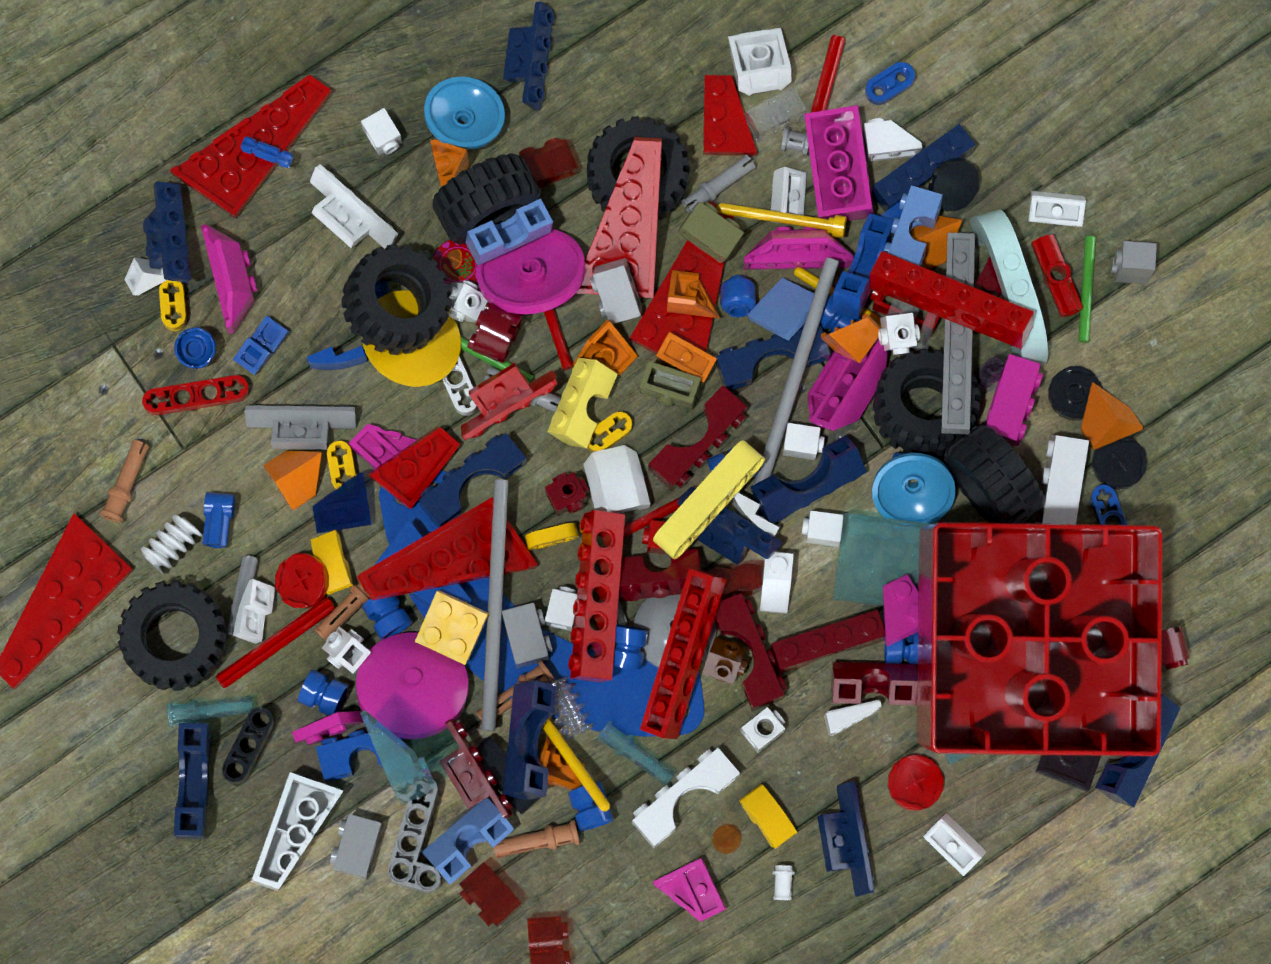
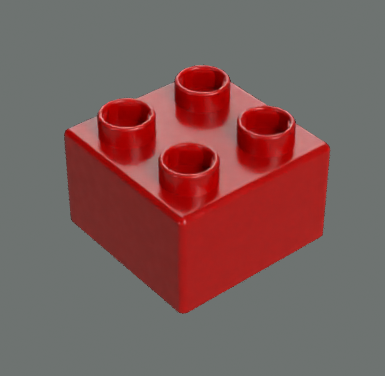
[917,523,1162,756]

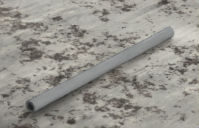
[751,257,839,494]
[481,480,508,731]

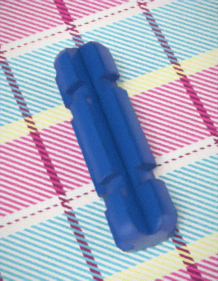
[241,136,293,168]

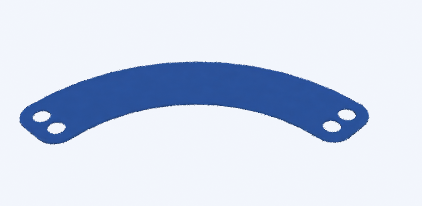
[379,470,704,737]

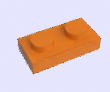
[655,332,717,383]

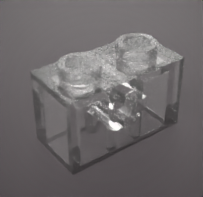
[746,87,807,143]

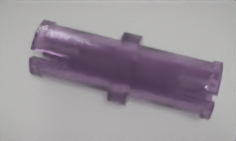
[977,357,1003,388]

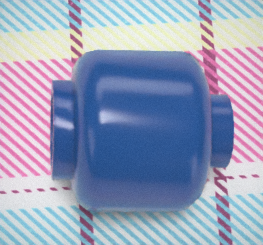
[720,275,756,318]

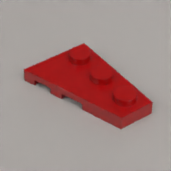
[703,75,757,156]
[367,427,460,509]

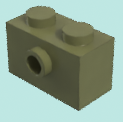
[677,201,744,263]
[640,361,701,410]

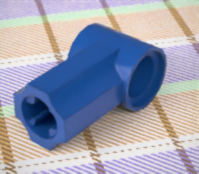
[202,492,235,549]

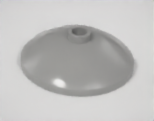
[633,594,716,668]

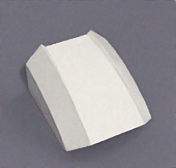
[728,28,792,96]
[583,445,650,514]

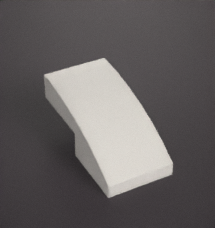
[732,493,779,537]
[233,579,275,644]

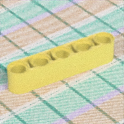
[653,440,765,559]

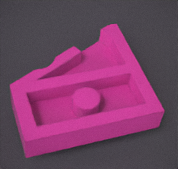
[349,424,418,469]
[882,574,918,646]
[292,711,368,746]
[653,858,727,922]

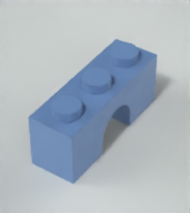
[884,185,943,266]
[465,199,553,266]
[422,798,514,885]

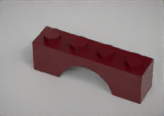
[648,385,747,491]
[715,593,787,712]
[770,610,885,674]

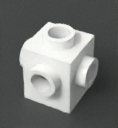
[448,280,487,322]
[878,313,920,355]
[322,627,371,674]

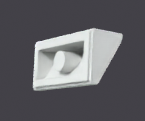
[770,167,807,224]
[1028,191,1086,227]
[923,813,986,876]

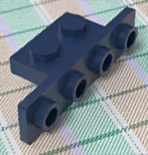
[503,1,554,111]
[143,181,191,283]
[677,487,782,565]
[817,781,874,897]

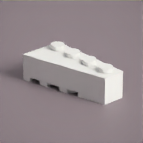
[1035,435,1089,525]
[251,772,343,891]

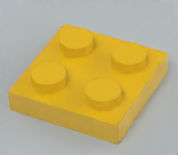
[415,590,489,665]

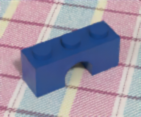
[316,727,407,783]

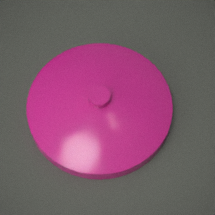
[476,229,586,314]
[356,633,468,739]

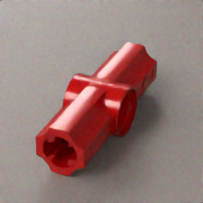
[1031,234,1083,318]

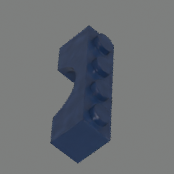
[872,124,976,212]
[715,324,830,391]
[419,433,527,528]
[750,435,867,524]
[503,680,557,800]
[1095,693,1181,808]
[174,723,211,840]

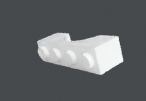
[632,748,740,848]

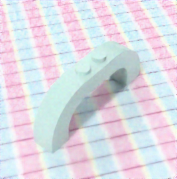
[970,209,1048,367]

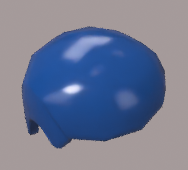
[174,327,216,369]

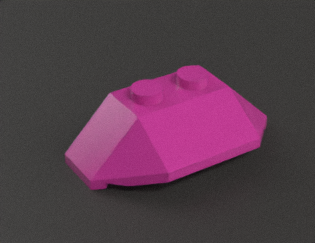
[201,224,257,334]
[743,227,853,270]
[807,338,887,431]

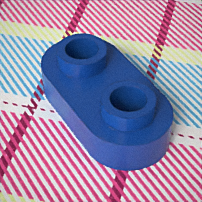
[865,62,915,105]

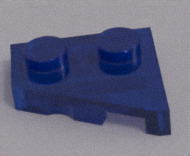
[312,471,372,534]

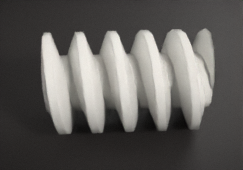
[141,514,203,575]

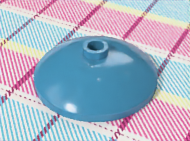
[424,77,505,150]
[872,453,955,528]

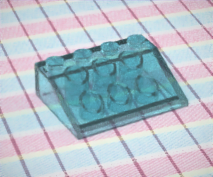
[833,513,930,606]
[360,710,434,805]

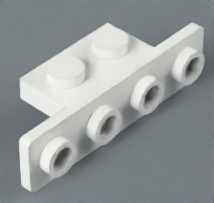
[310,164,398,249]

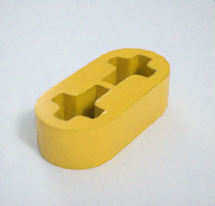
[159,280,187,331]
[587,412,632,453]
[327,441,357,494]
[525,523,579,550]

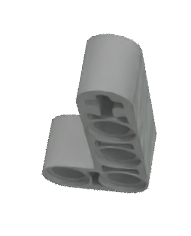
[388,777,442,894]

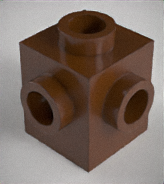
[702,637,748,685]

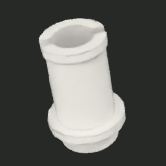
[772,865,795,900]

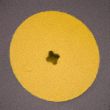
[363,290,461,387]

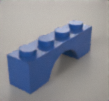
[832,213,894,319]

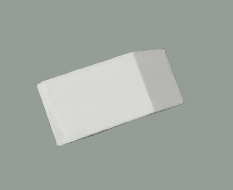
[124,257,166,296]

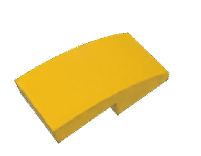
[310,530,353,595]
[739,784,797,849]

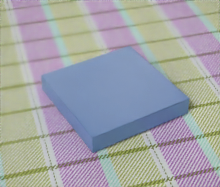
[747,277,814,341]

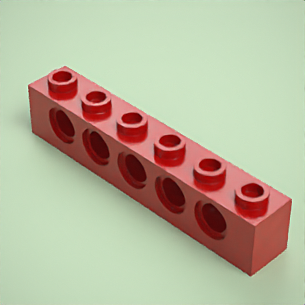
[870,251,1034,350]
[568,510,625,682]
[640,569,727,739]

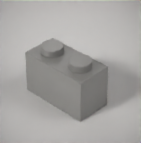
[1110,241,1156,284]
[590,258,642,324]
[502,603,552,669]
[330,814,383,880]

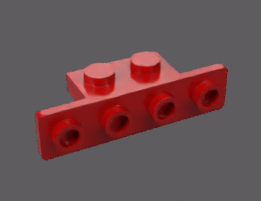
[461,363,557,440]

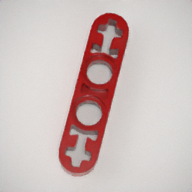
[142,375,249,416]

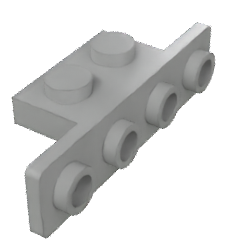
[245,405,356,450]

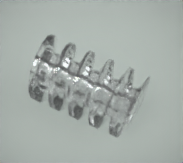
[550,677,594,740]

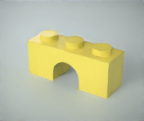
[547,358,618,448]

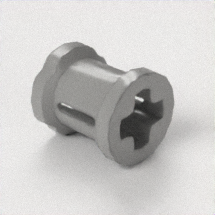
[780,127,809,156]

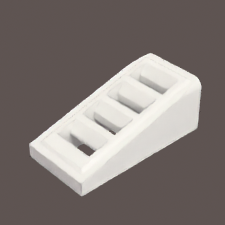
[824,700,882,737]

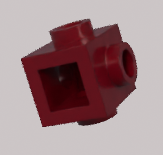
[545,472,589,516]

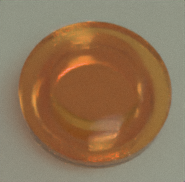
[712,826,740,854]

